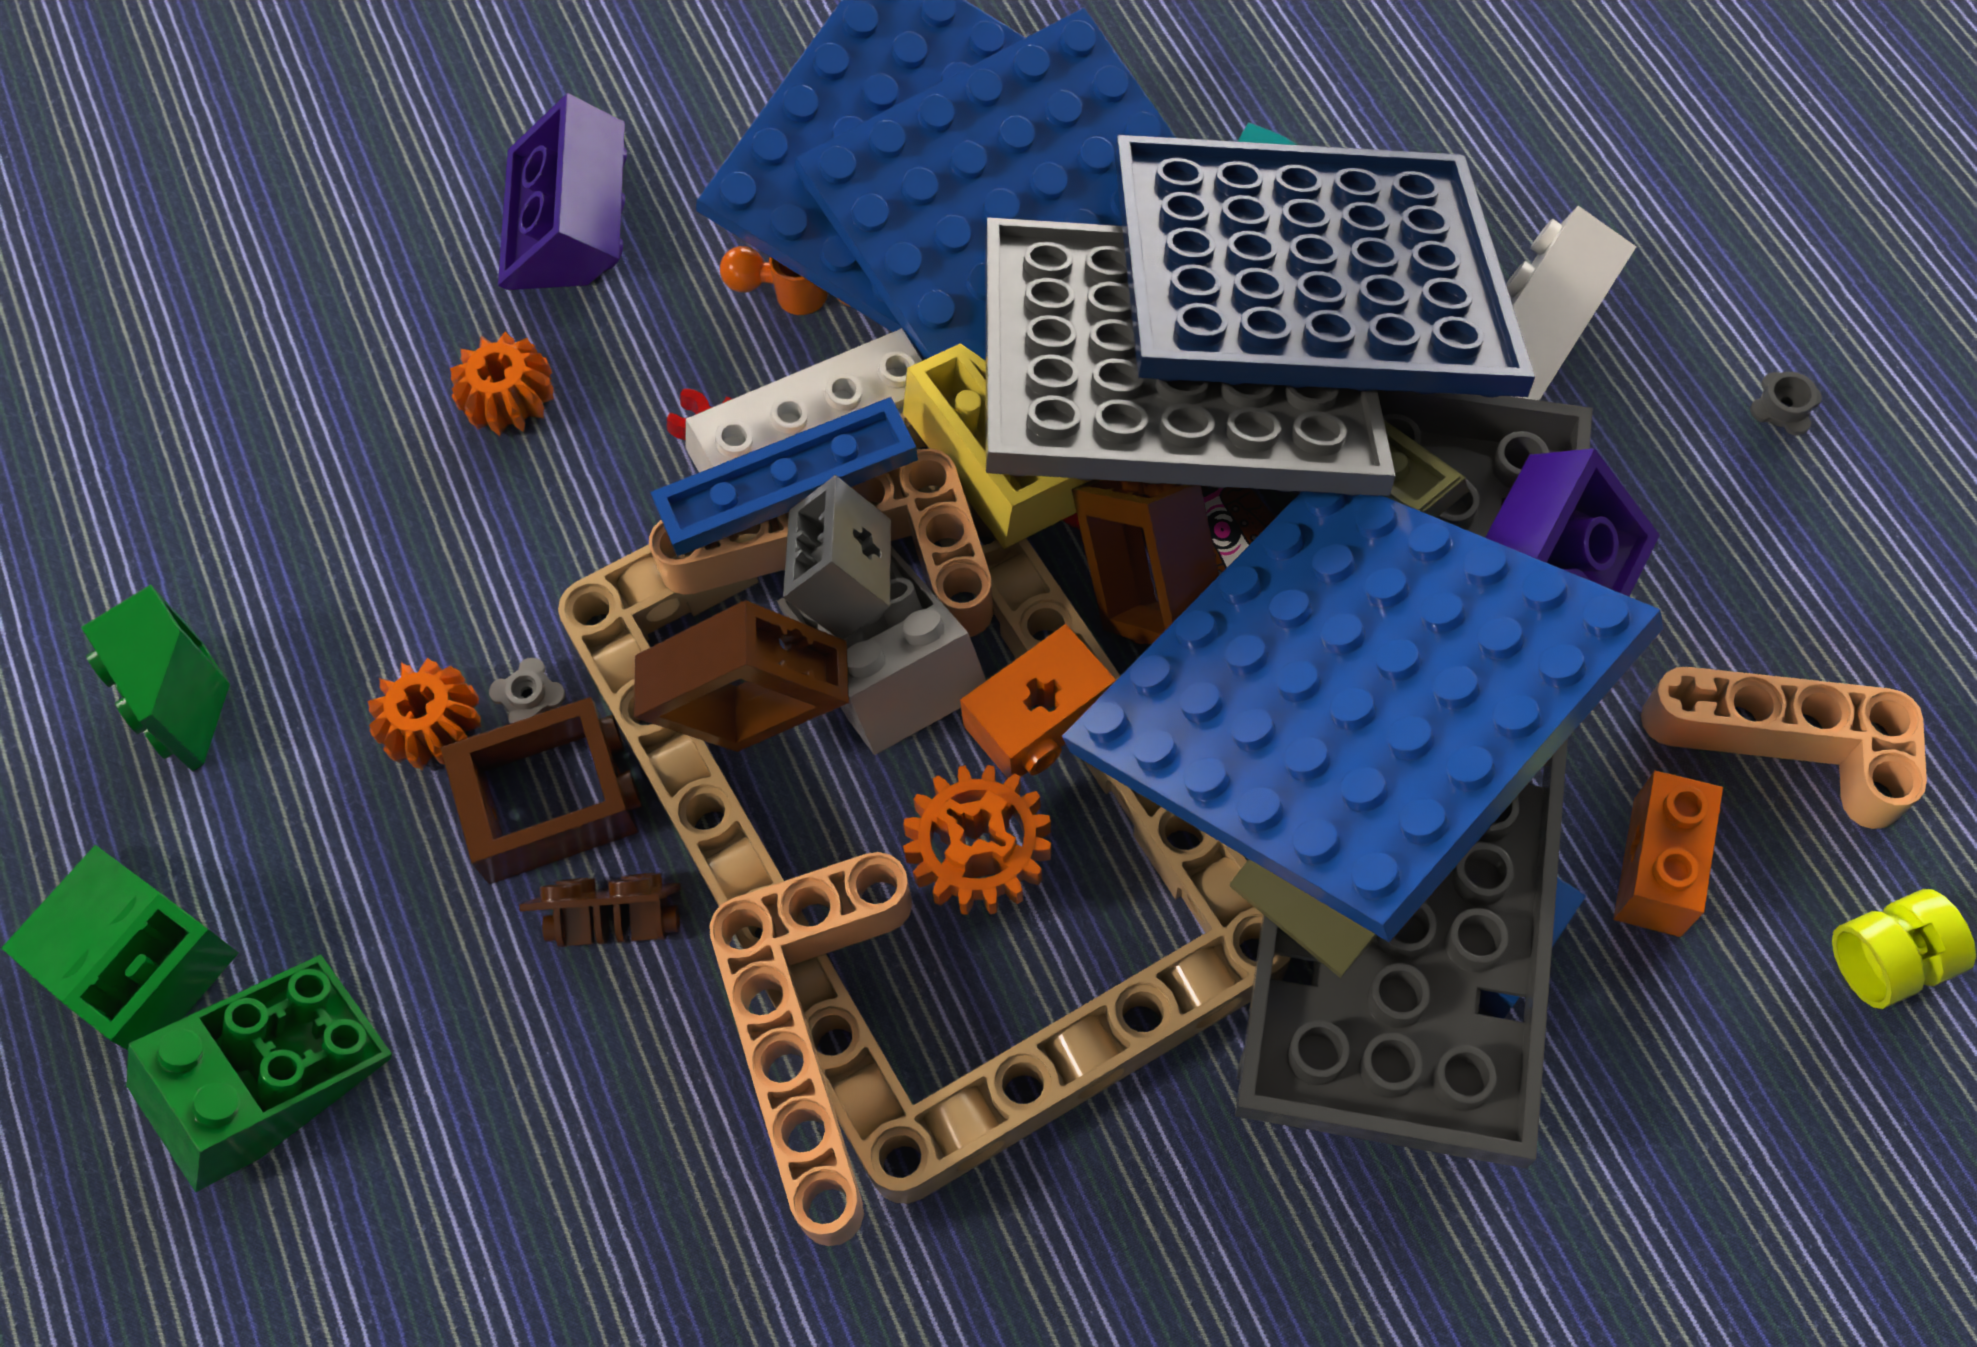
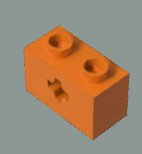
[960,624,1116,779]
[1613,770,1723,937]

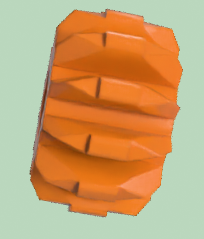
[450,331,554,437]
[367,658,481,771]

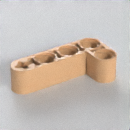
[1641,667,1927,829]

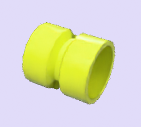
[1832,889,1976,1009]

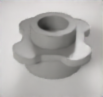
[489,658,565,723]

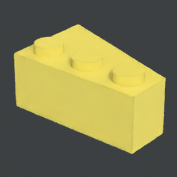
[903,343,1092,549]

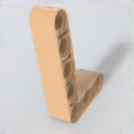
[649,448,994,637]
[709,852,912,1246]

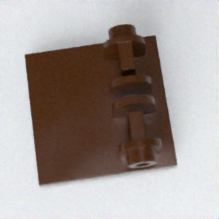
[519,872,681,948]

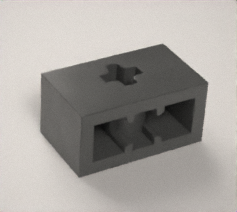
[783,475,891,640]

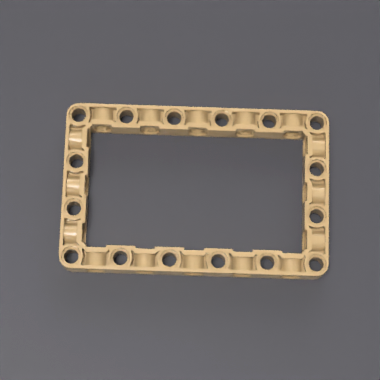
[558,413,1291,1204]

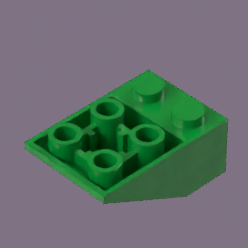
[1,845,239,1051]
[126,954,392,1192]

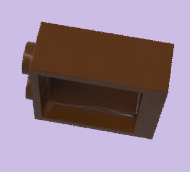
[1071,479,1219,645]
[634,600,849,752]
[440,697,642,885]

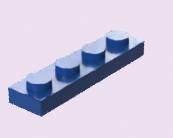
[650,397,918,557]

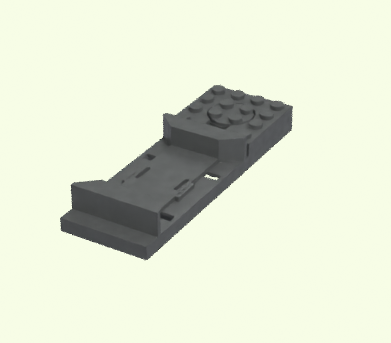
[1235,390,1593,1169]

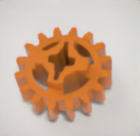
[903,765,1052,915]

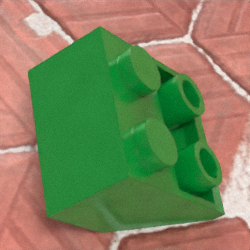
[81,584,230,772]

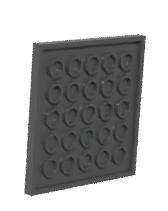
[985,217,1396,496]

